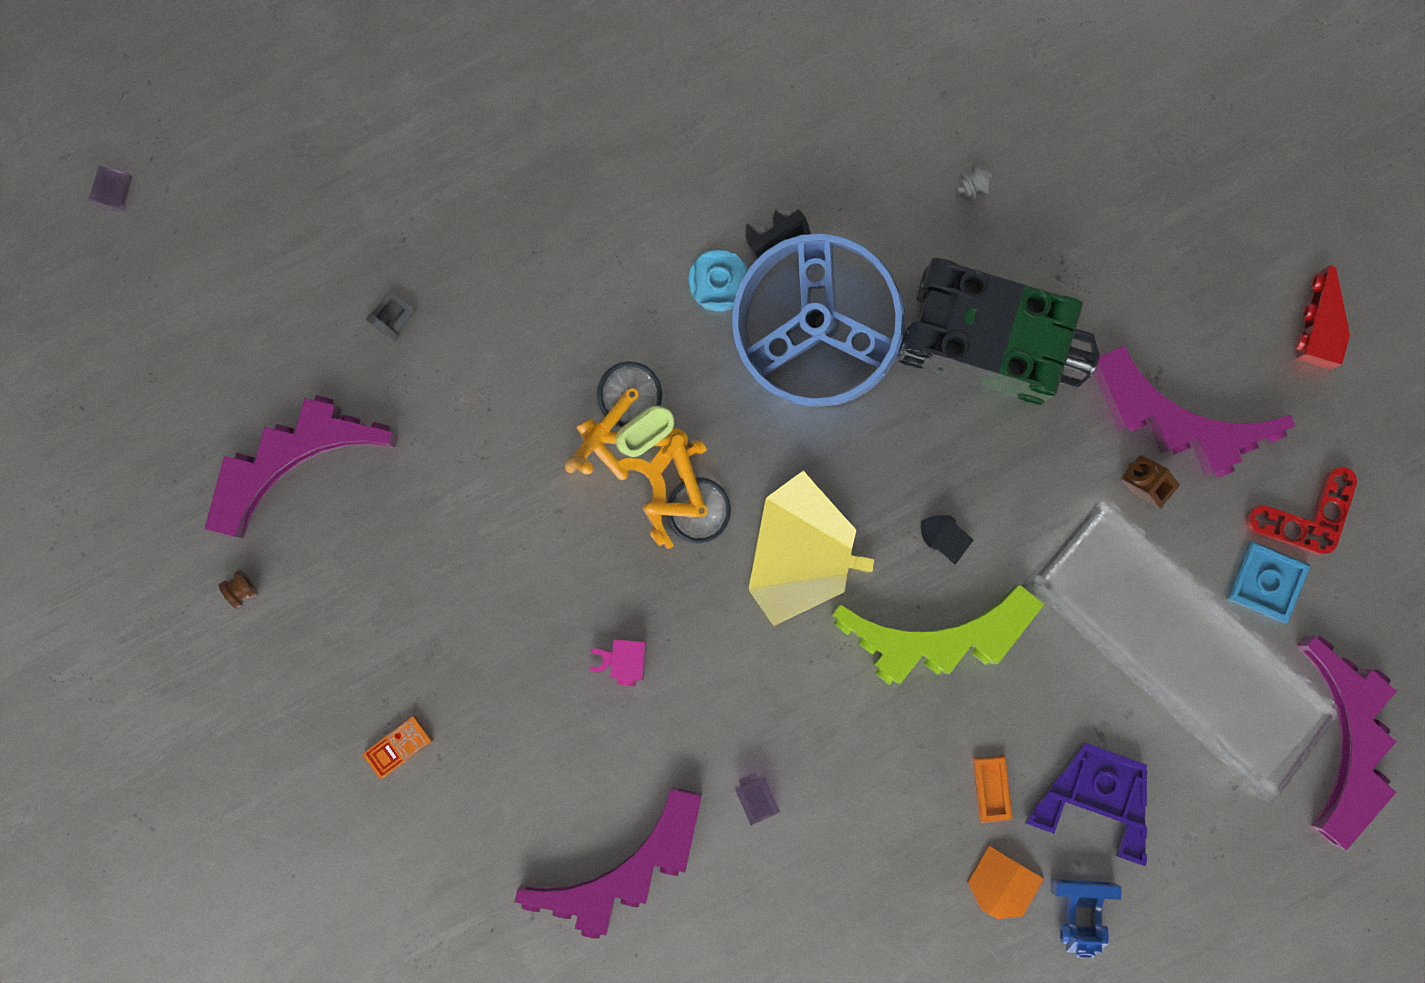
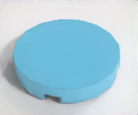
[688,249,748,312]

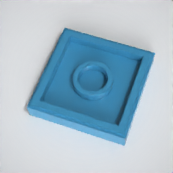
[1226,541,1311,624]

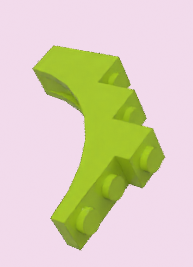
[831,585,1045,685]

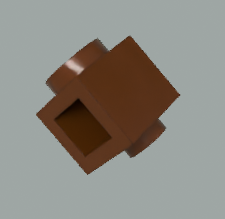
[1121,455,1180,509]

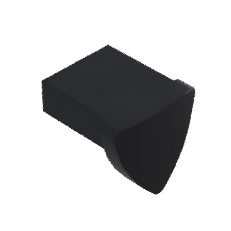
[921,515,974,565]

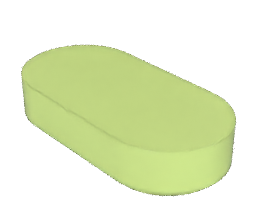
[616,405,674,457]

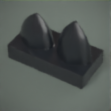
[745,209,811,261]

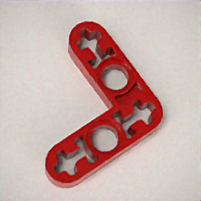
[1245,467,1357,555]

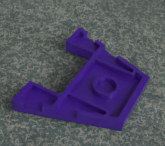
[1025,743,1147,867]

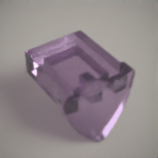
[87,165,132,212]

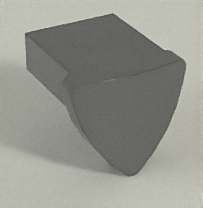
[366,290,416,341]

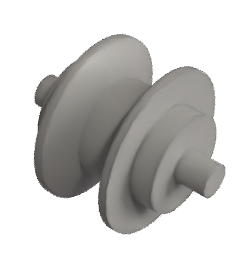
[957,165,992,200]

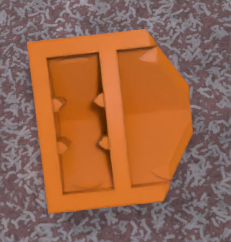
[967,845,1044,919]

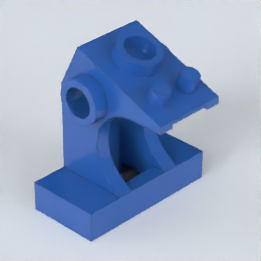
[1050,879,1122,958]

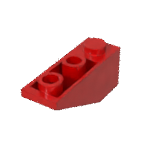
[1295,265,1350,370]

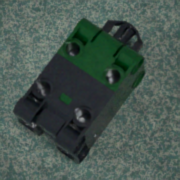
[898,258,1100,405]

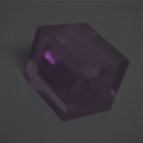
[735,772,780,825]

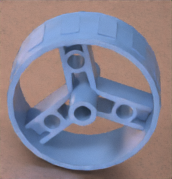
[732,233,906,407]

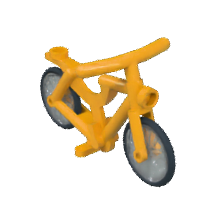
[565,361,731,549]

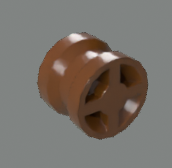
[218,570,259,609]

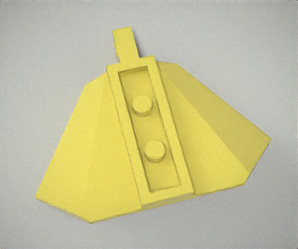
[748,471,875,627]

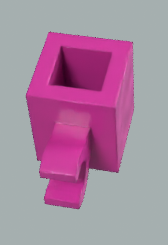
[589,640,647,686]

